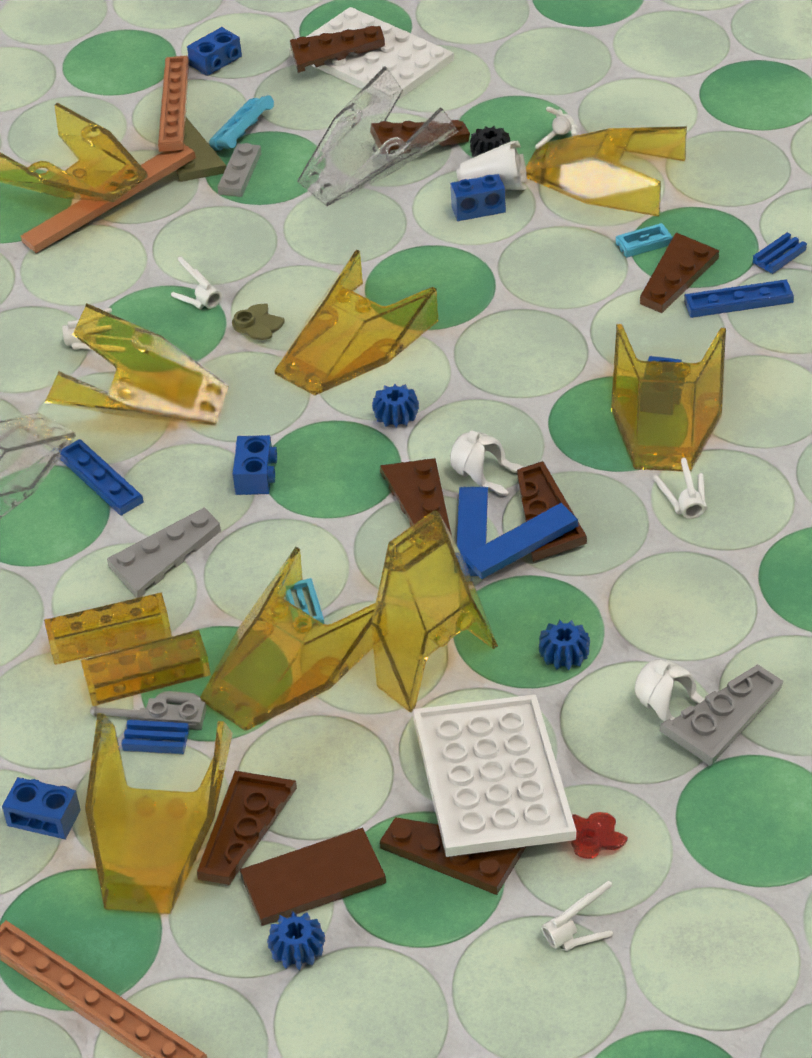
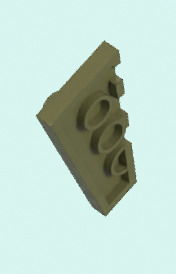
[176,117,226,182]

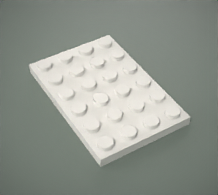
[289,7,454,104]
[413,694,576,857]

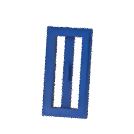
[753,232,807,274]
[121,720,189,754]

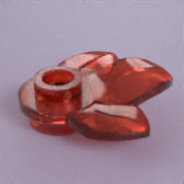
[571,812,628,859]

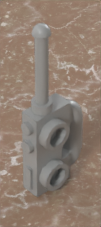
[90,691,207,730]

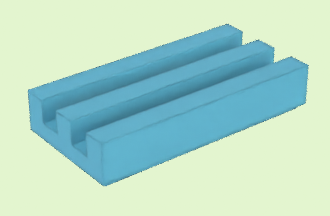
[616,223,673,258]
[283,578,325,632]

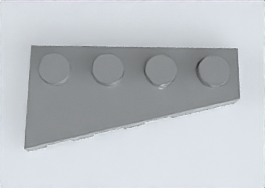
[107,507,221,599]
[659,664,783,766]

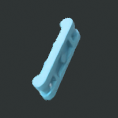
[209,95,274,151]

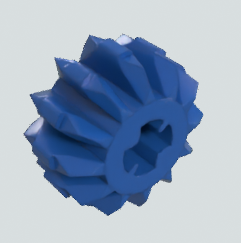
[372,384,419,428]
[539,619,590,670]
[267,911,325,971]

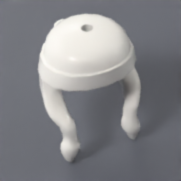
[450,430,523,496]
[635,659,705,722]

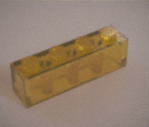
[44,592,172,665]
[81,630,211,706]

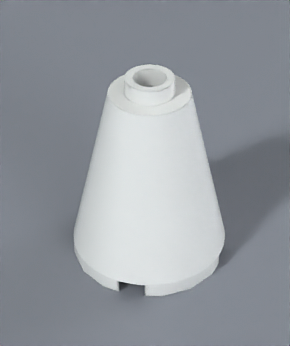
[456,140,527,191]

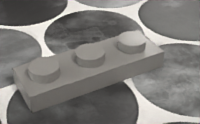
[218,143,261,197]

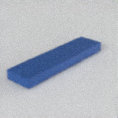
[684,279,794,318]
[57,439,144,516]
[456,487,488,576]
[465,503,579,579]

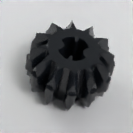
[470,126,510,157]

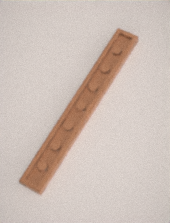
[158,56,189,152]
[21,144,196,253]
[0,920,207,1058]

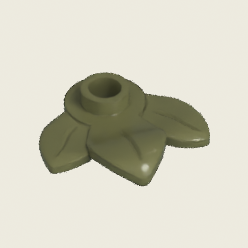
[232,303,285,340]

